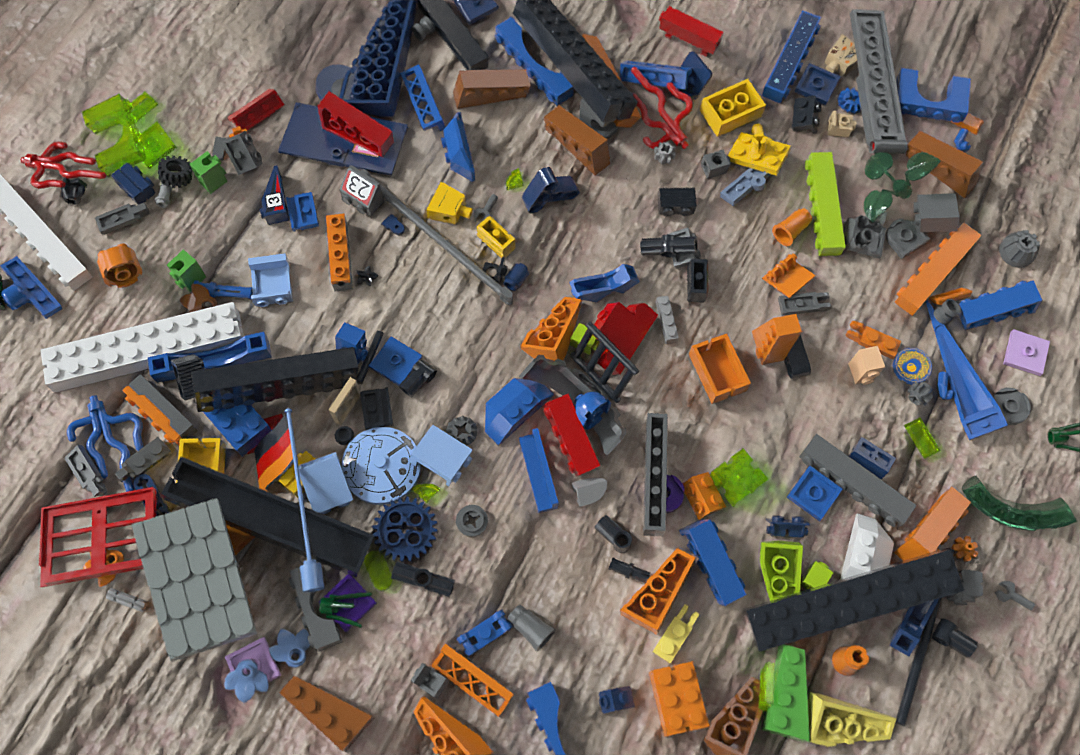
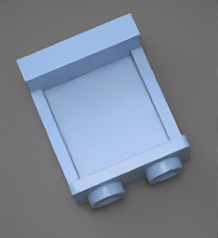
[248,253,293,307]
[409,425,472,486]
[298,452,353,514]

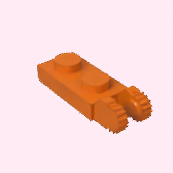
[846,321,901,359]

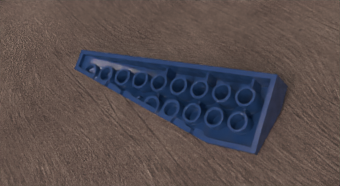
[339,0,417,117]

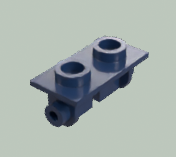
[766,515,810,538]

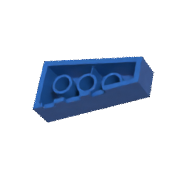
[679,519,746,606]

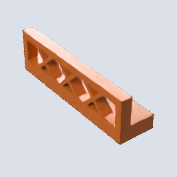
[431,644,514,717]

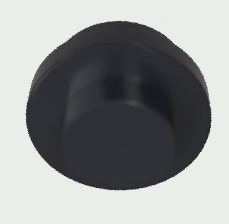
[334,426,354,445]

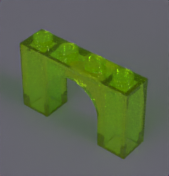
[82,94,147,177]

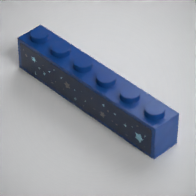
[761,10,821,104]

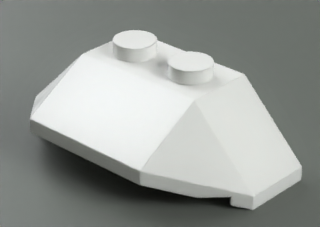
[840,513,894,580]

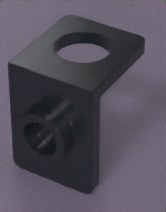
[483,257,508,284]

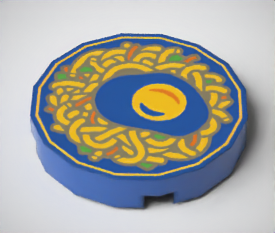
[892,348,932,385]

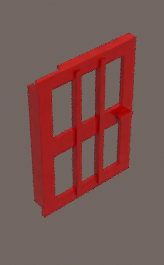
[39,487,156,588]

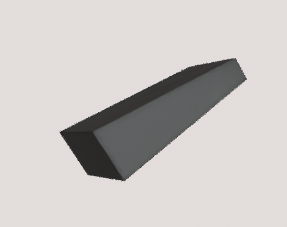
[212,137,227,161]

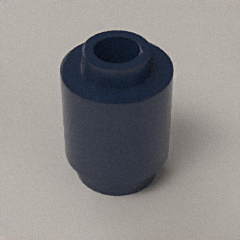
[503,263,529,291]

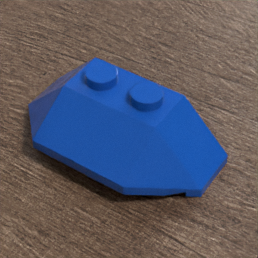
[441,112,476,182]
[485,378,554,446]

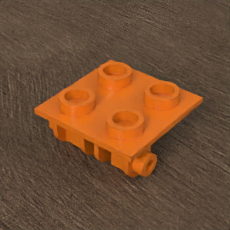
[762,253,815,298]

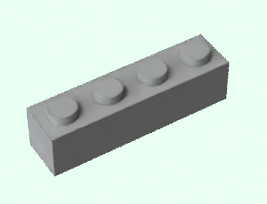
[655,296,679,344]

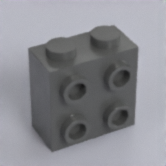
[913,193,960,232]

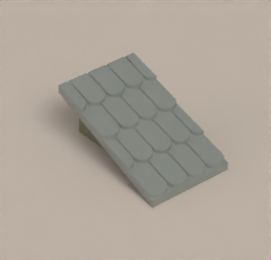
[132,498,257,662]

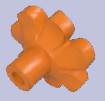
[952,536,978,562]

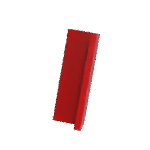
[227,89,285,130]

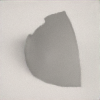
[571,478,607,507]

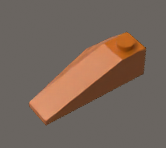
[520,297,583,361]
[413,696,493,755]

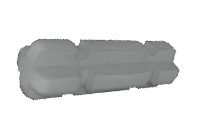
[106,588,148,612]

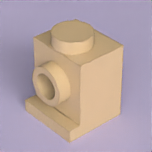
[828,111,856,138]

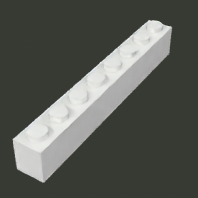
[0,175,92,291]

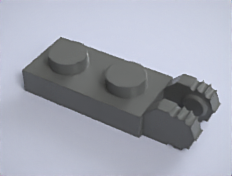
[778,292,832,316]

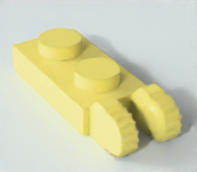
[652,604,699,664]

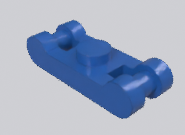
[457,609,513,657]

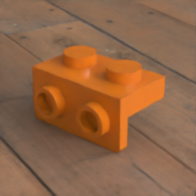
[683,472,727,520]

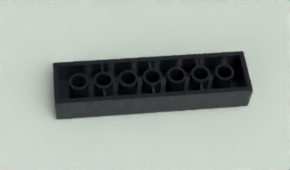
[191,347,358,412]

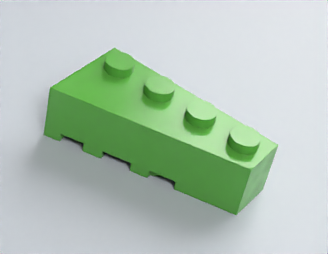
[762,644,809,742]

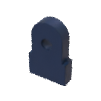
[381,214,405,235]

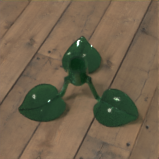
[863,152,941,223]

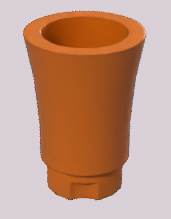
[772,208,812,246]
[832,645,869,676]

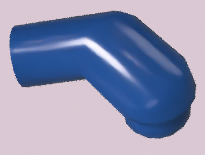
[954,128,971,152]
[937,372,953,400]

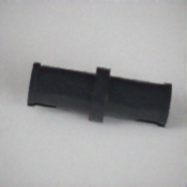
[608,557,651,583]

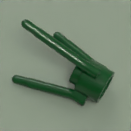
[1047,422,1080,452]
[319,592,373,628]

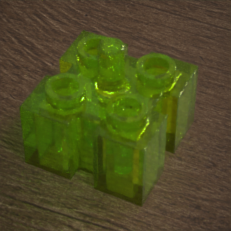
[710,448,769,508]

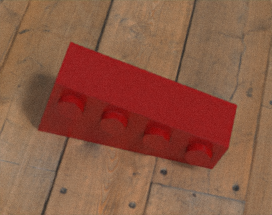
[317,91,394,158]
[542,394,600,476]

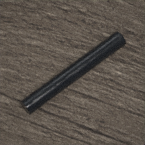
[357,330,384,384]

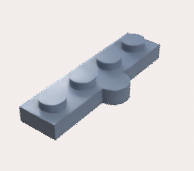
[720,168,771,206]

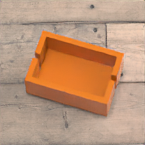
[689,333,751,404]
[649,661,709,737]

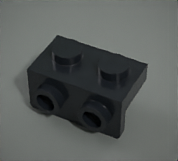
[791,95,822,134]

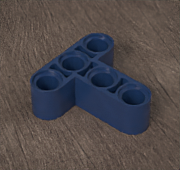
[521,167,580,214]

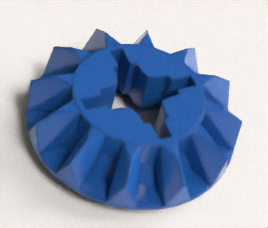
[838,87,861,113]

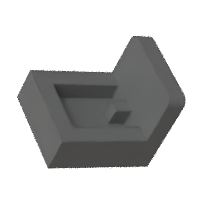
[411,663,450,700]

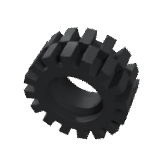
[158,155,192,188]

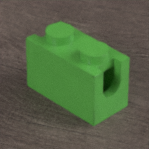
[190,151,228,194]
[167,250,206,292]

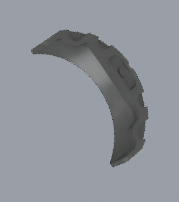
[519,355,627,455]

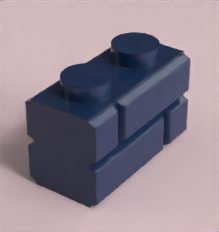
[112,163,156,205]

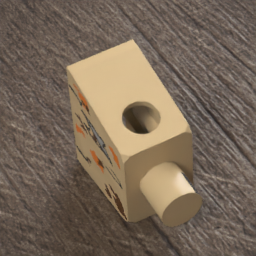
[825,34,858,76]

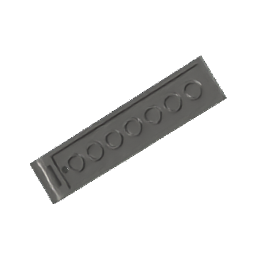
[850,9,908,154]

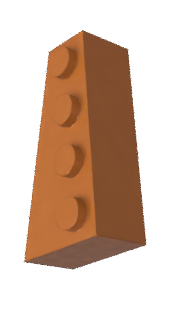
[544,105,610,176]
[906,131,983,198]

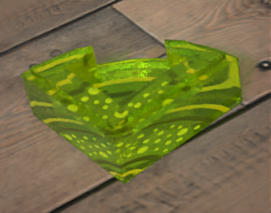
[506,168,524,190]
[412,484,440,504]

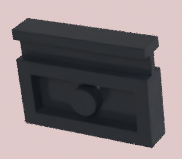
[360,387,394,430]

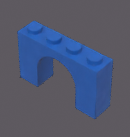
[896,68,971,123]

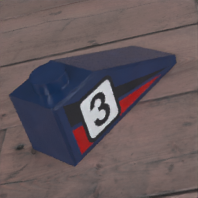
[260,165,290,225]

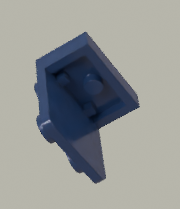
[677,51,713,103]

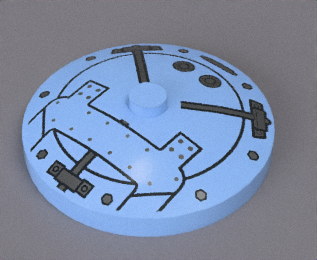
[341,427,421,505]

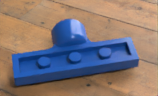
[0,256,62,319]

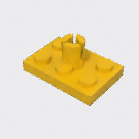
[728,132,791,175]

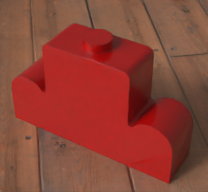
[593,302,658,375]

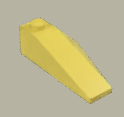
[808,692,896,747]

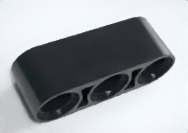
[784,334,811,379]

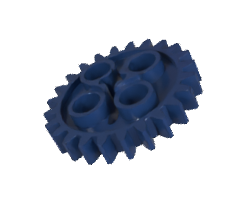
[372,496,438,563]

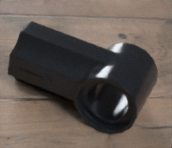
[399,358,437,398]
[594,515,632,553]
[931,618,978,658]

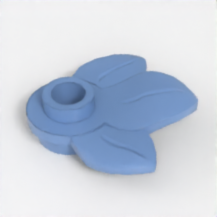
[269,629,310,668]
[225,659,269,703]

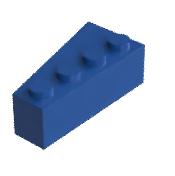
[958,280,1043,330]

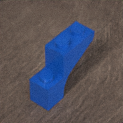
[569,264,640,303]

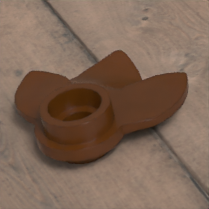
[179,283,218,313]

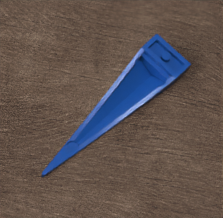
[926,300,1008,440]

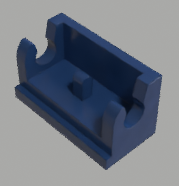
[848,437,896,480]

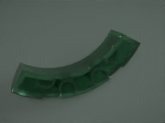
[962,475,1078,531]

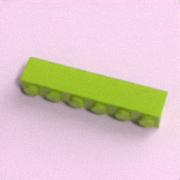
[805,152,845,256]

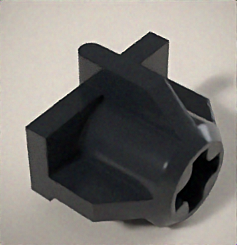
[61,177,88,205]

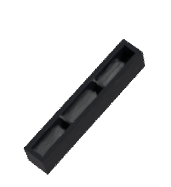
[417,0,489,70]

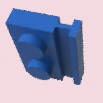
[286,192,319,232]

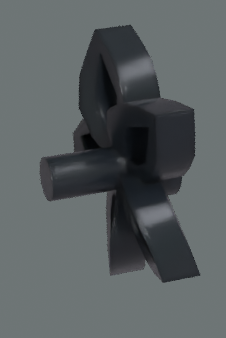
[356,266,378,287]

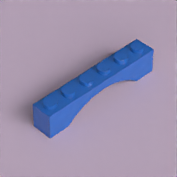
[495,17,574,106]
[148,332,272,383]
[526,682,566,755]

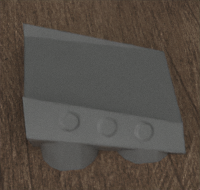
[843,215,886,259]

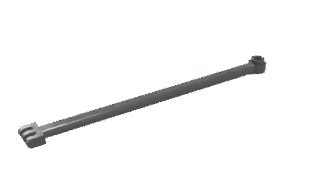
[361,169,513,305]

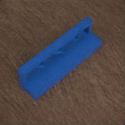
[619,60,693,89]
[401,65,446,131]
[519,428,559,513]

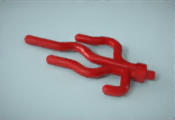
[631,67,693,150]
[20,142,106,189]

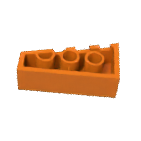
[752,314,802,365]

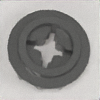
[446,415,478,446]
[456,505,488,537]

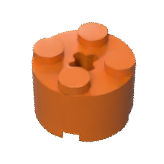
[97,243,142,288]

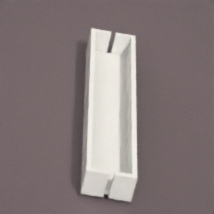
[41,302,244,392]

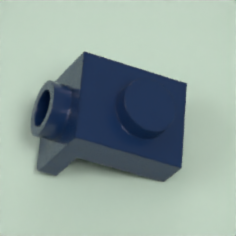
[599,686,635,714]

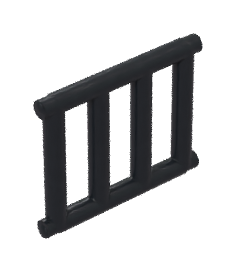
[569,321,639,403]

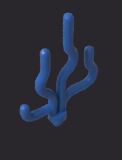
[67,395,144,492]

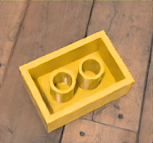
[700,79,766,137]

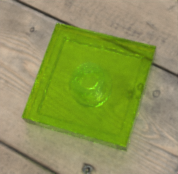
[129,121,178,169]

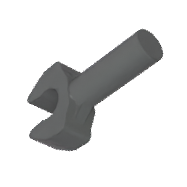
[474,194,498,222]
[995,581,1035,610]

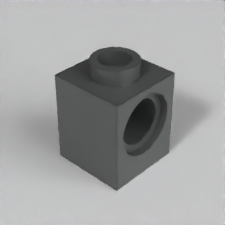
[701,150,731,179]

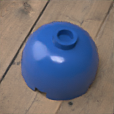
[574,391,611,430]

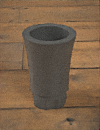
[508,604,556,652]

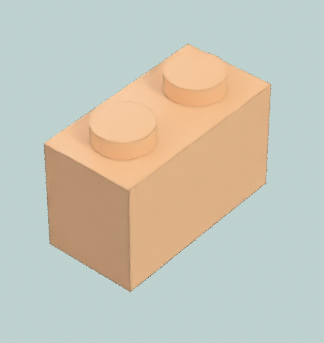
[848,346,885,385]

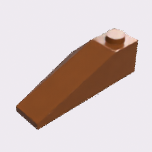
[704,677,771,755]

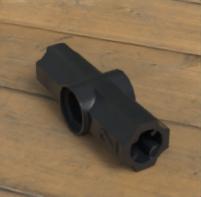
[640,234,698,258]
[391,561,455,598]

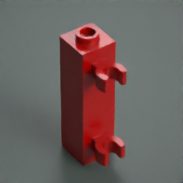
[659,6,724,57]

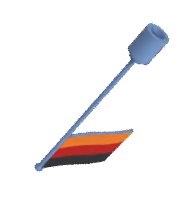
[254,408,325,593]

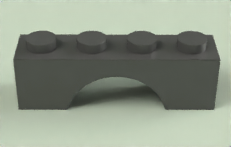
[288,567,343,652]

